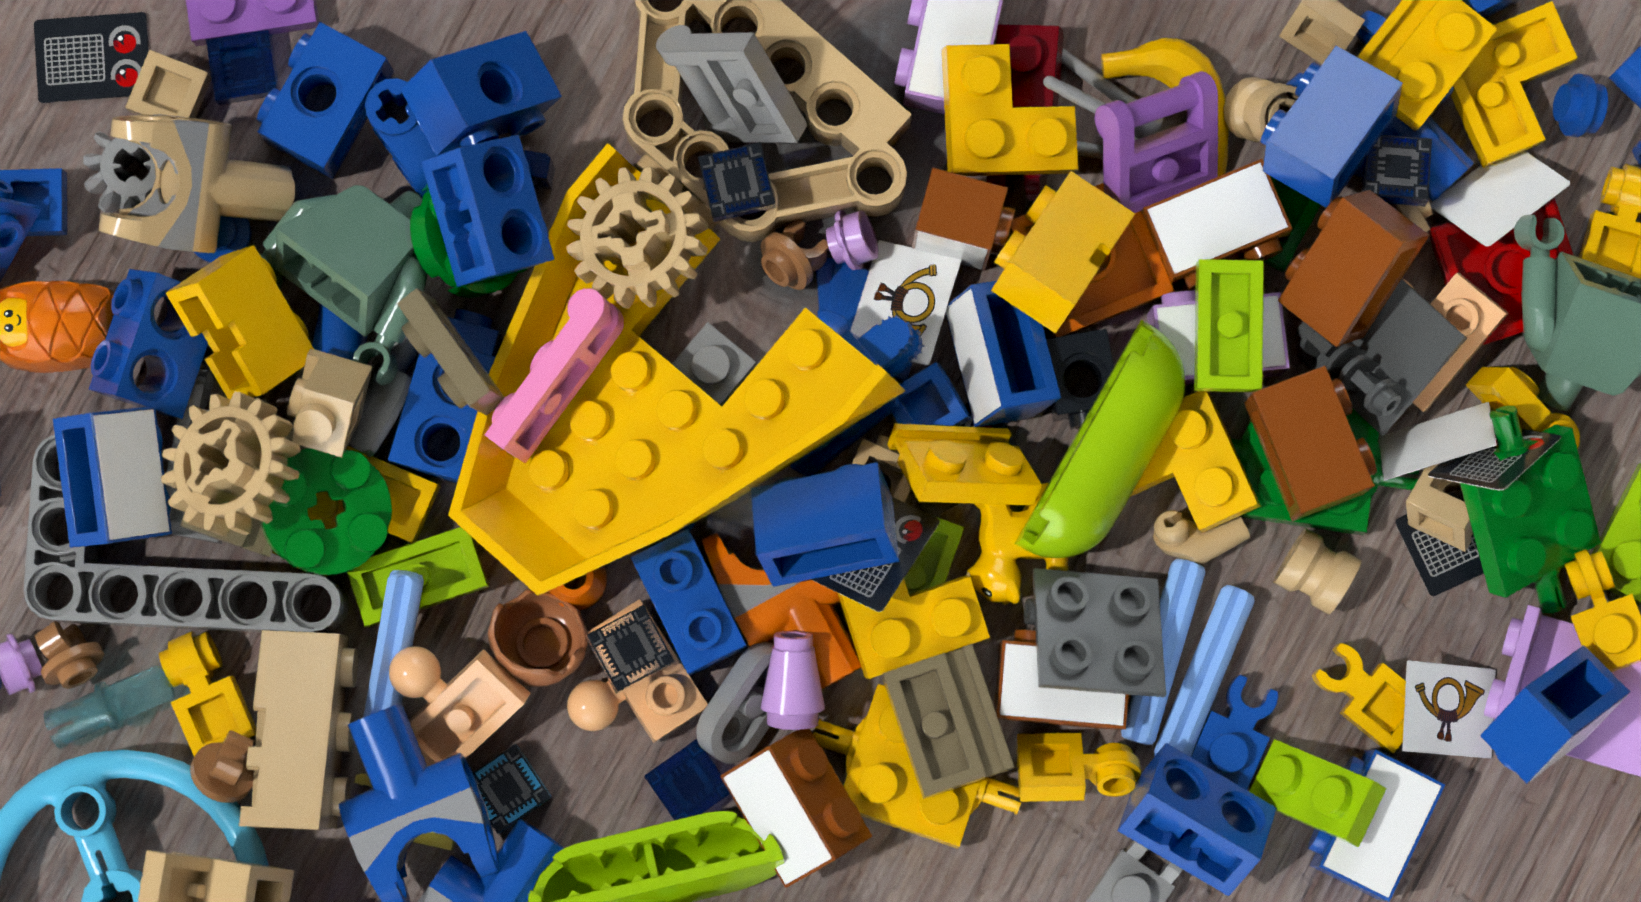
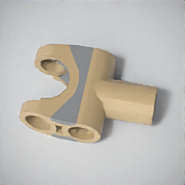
[99,114,295,253]

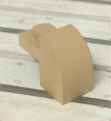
[138,850,295,902]

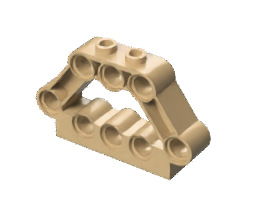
[623,0,912,242]

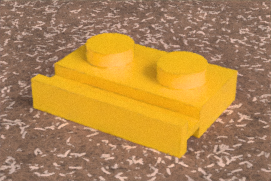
[1357,0,1497,131]
[887,424,1042,506]

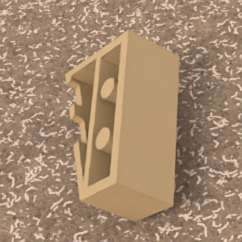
[239,630,358,830]

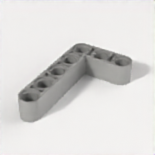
[24,434,349,633]

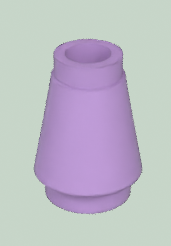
[760,631,825,730]

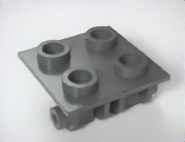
[1297,279,1467,436]
[1024,568,1166,697]

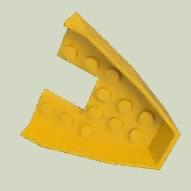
[448,143,906,596]

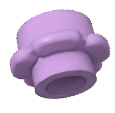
[826,210,878,270]
[0,634,42,695]

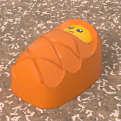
[0,281,115,373]

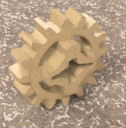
[566,166,708,308]
[161,391,300,537]

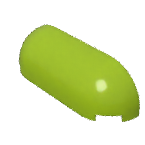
[1015,320,1185,558]
[528,811,785,902]

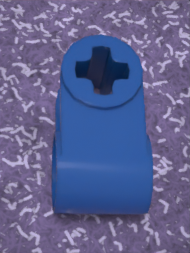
[365,78,436,198]

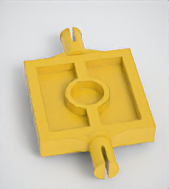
[813,684,1022,849]

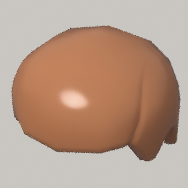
[488,589,588,687]

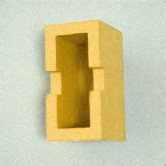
[991,171,1135,333]
[165,245,314,400]

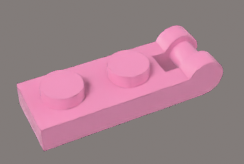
[484,288,624,463]

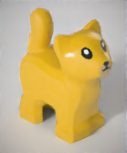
[966,483,1068,605]

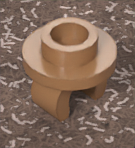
[761,220,829,290]
[35,621,104,689]
[190,730,254,803]

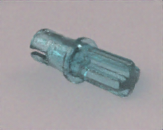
[43,665,175,749]

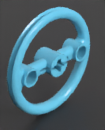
[0,750,269,902]

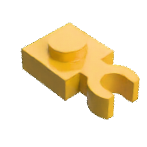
[1311,643,1406,754]

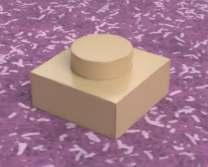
[1279,0,1365,64]
[125,50,212,118]

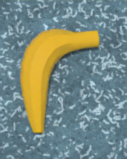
[1101,38,1229,177]

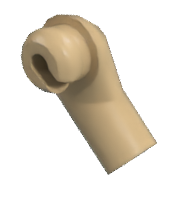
[1153,510,1250,565]

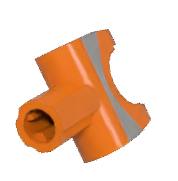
[702,532,861,689]

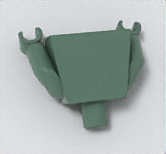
[259,185,428,385]
[1514,215,1641,411]

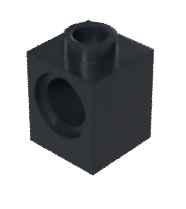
[1046,328,1114,429]

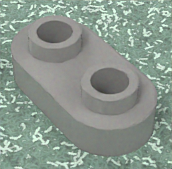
[696,641,774,764]

